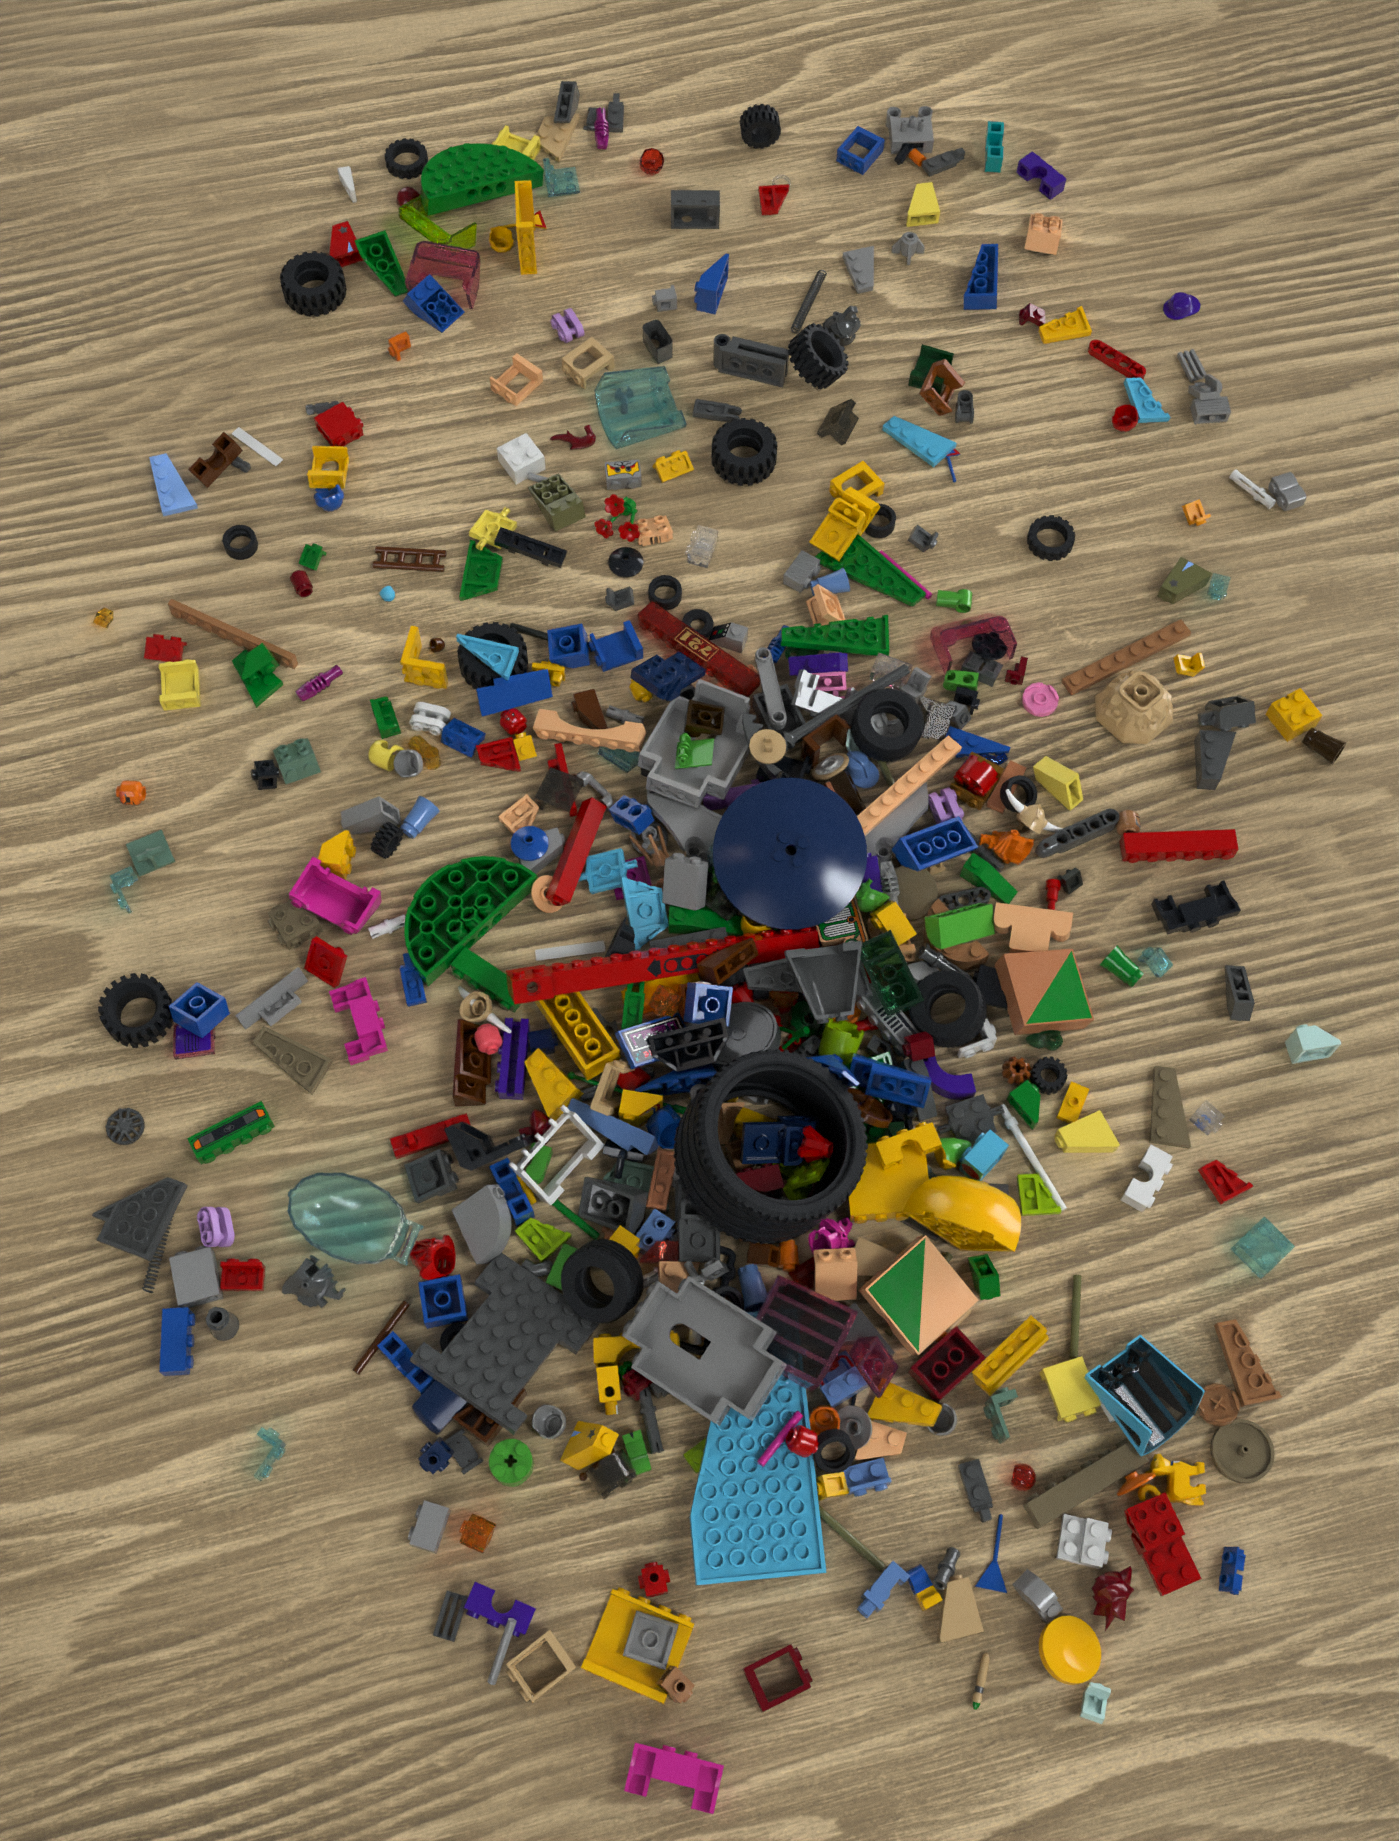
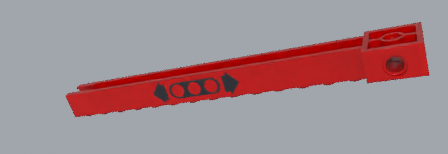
[506,927,819,1004]

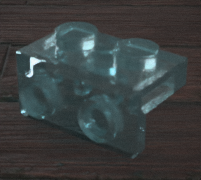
[598,746,642,773]

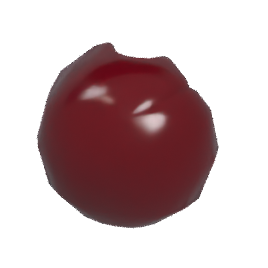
[396,187,421,212]

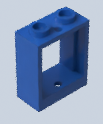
[836,126,885,175]

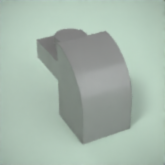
[900,667,932,703]
[1012,1569,1063,1624]

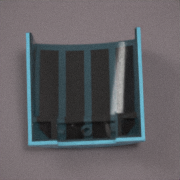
[1084,1335,1205,1456]

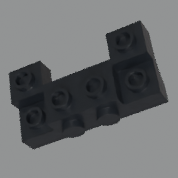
[1151,880,1241,935]

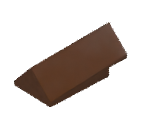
[452,1019,491,1107]

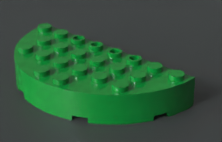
[421,143,544,216]
[404,856,538,986]

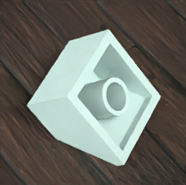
[1285,1024,1341,1064]

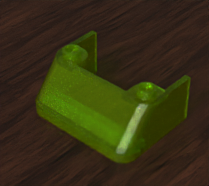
[398,195,477,257]

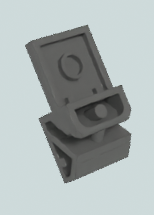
[675,1180,720,1263]

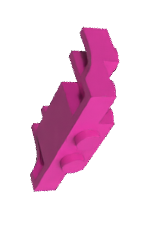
[329,977,388,1065]
[624,1743,724,1814]

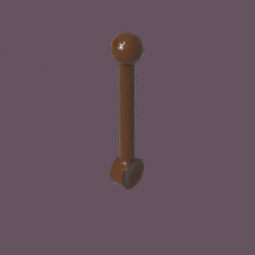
[579,1448,615,1481]

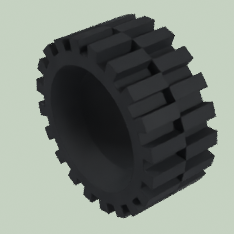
[788,323,849,389]
[98,973,173,1048]

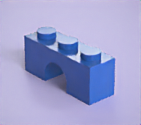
[489,1158,535,1226]
[377,1331,436,1395]

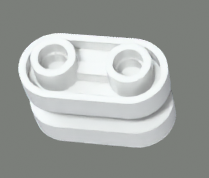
[409,702,451,736]

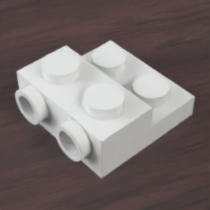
[1056,1514,1112,1569]

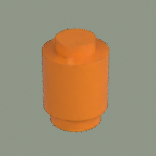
[778,1240,799,1272]

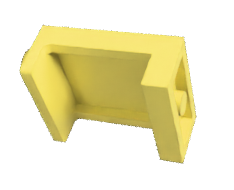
[492,125,541,160]
[159,659,201,711]
[1040,1356,1101,1423]

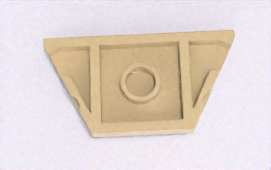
[536,113,580,162]

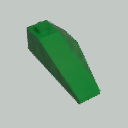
[354,230,411,297]
[669,904,743,937]

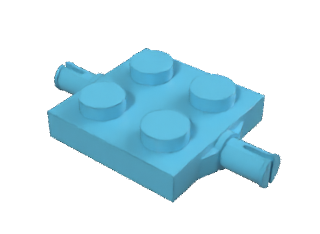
[578,848,638,894]

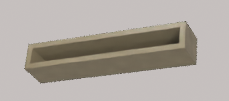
[1023,1438,1149,1529]

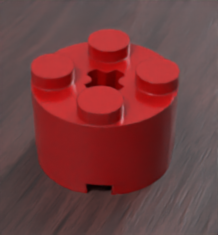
[954,755,999,797]

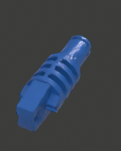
[762,625,788,663]

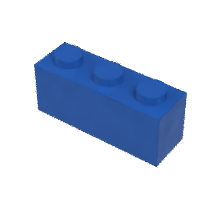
[159,1307,195,1376]

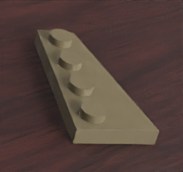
[253,1026,333,1095]
[1149,1066,1191,1149]

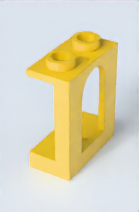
[307,446,349,489]
[829,461,885,498]

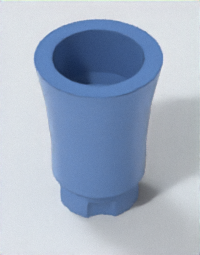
[810,568,850,596]
[400,796,440,839]
[738,1264,772,1312]

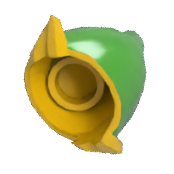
[933,1137,972,1171]

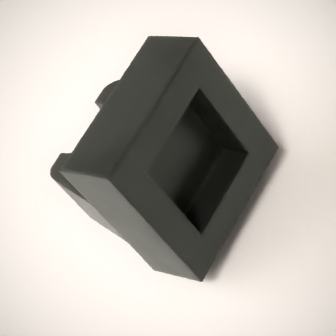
[1058,868,1083,894]

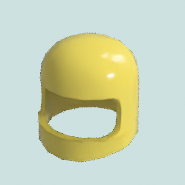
[368,740,404,772]

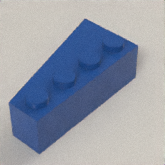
[964,244,998,310]

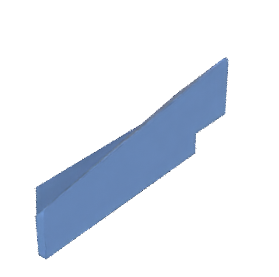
[568,1098,658,1155]

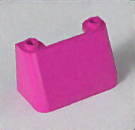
[289,857,382,935]

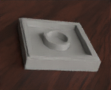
[623,1610,679,1670]

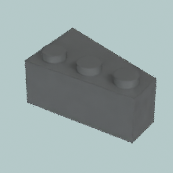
[1194,730,1236,790]

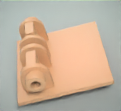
[633,515,673,547]

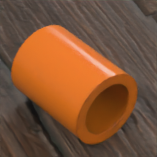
[908,148,926,167]

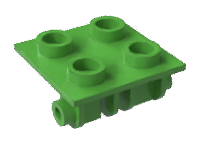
[675,733,714,769]

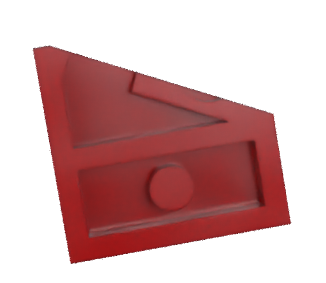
[758,184,789,215]
[476,737,521,772]

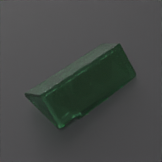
[860,930,924,1017]

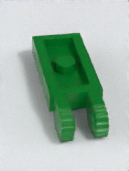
[621,981,645,1030]

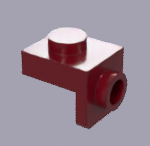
[1019,303,1045,327]

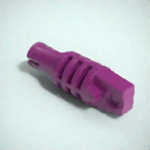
[594,107,609,150]
[295,665,343,701]

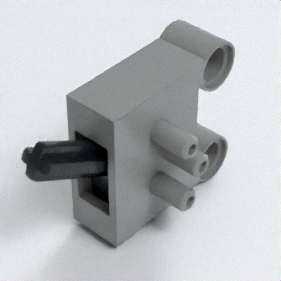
[886,106,934,165]

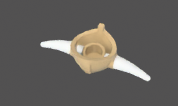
[1006,789,1063,834]
[458,986,512,1034]

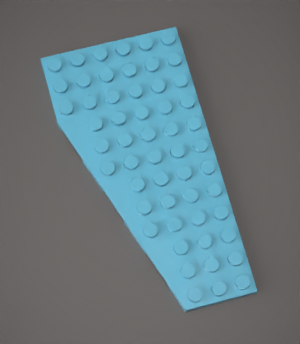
[689,1309,826,1586]

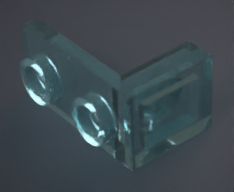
[110,866,138,913]

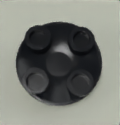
[972,631,1008,660]

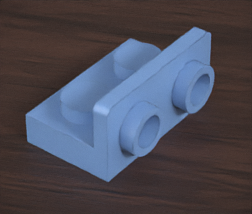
[842,1458,892,1497]

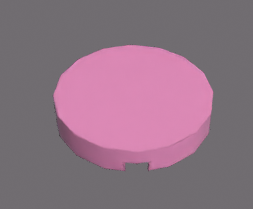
[1022,682,1059,717]

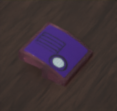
[173,1024,216,1060]

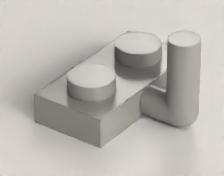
[684,1259,729,1281]

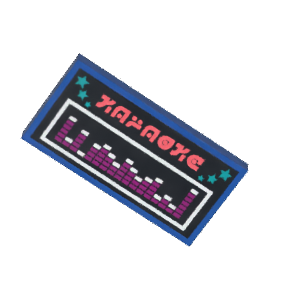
[615,1012,686,1069]

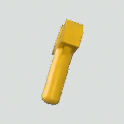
[516,1174,536,1205]

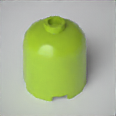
[818,1018,864,1066]

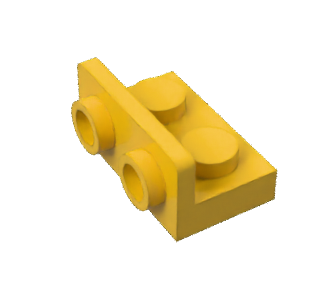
[652,450,694,483]

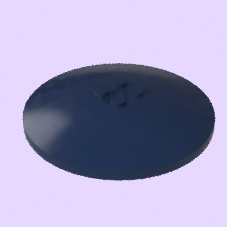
[712,778,867,930]

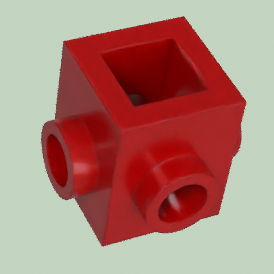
[638,1562,670,1598]

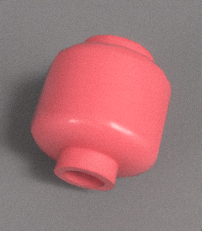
[474,1024,503,1055]

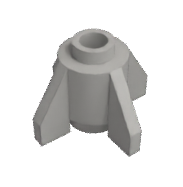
[892,232,925,265]

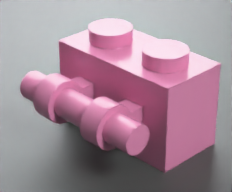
[811,671,846,699]

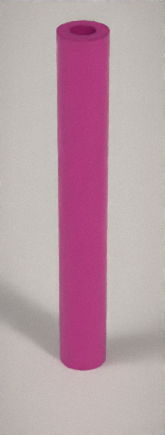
[757,1411,803,1467]

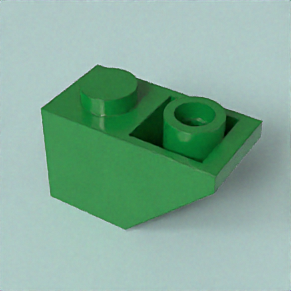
[242,643,279,686]

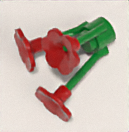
[594,494,640,542]

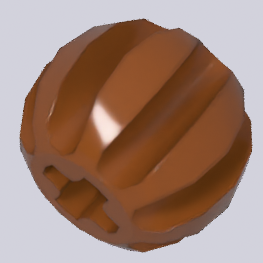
[1002,1056,1031,1086]

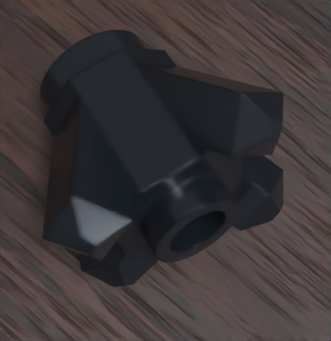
[887,1101,917,1131]

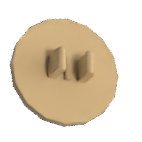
[749,729,786,764]

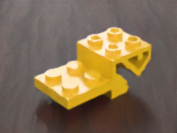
[809,487,880,561]

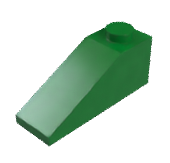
[960,853,1018,904]

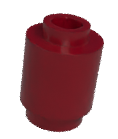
[290,570,313,597]

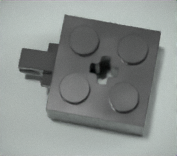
[1198,695,1256,731]

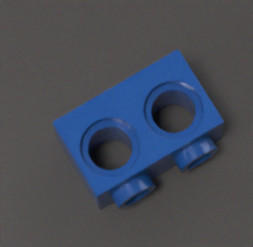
[608,795,654,835]

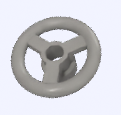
[631,822,668,855]

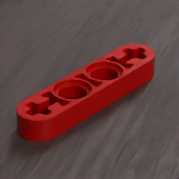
[1088,339,1146,379]

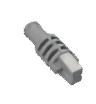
[880,861,900,906]

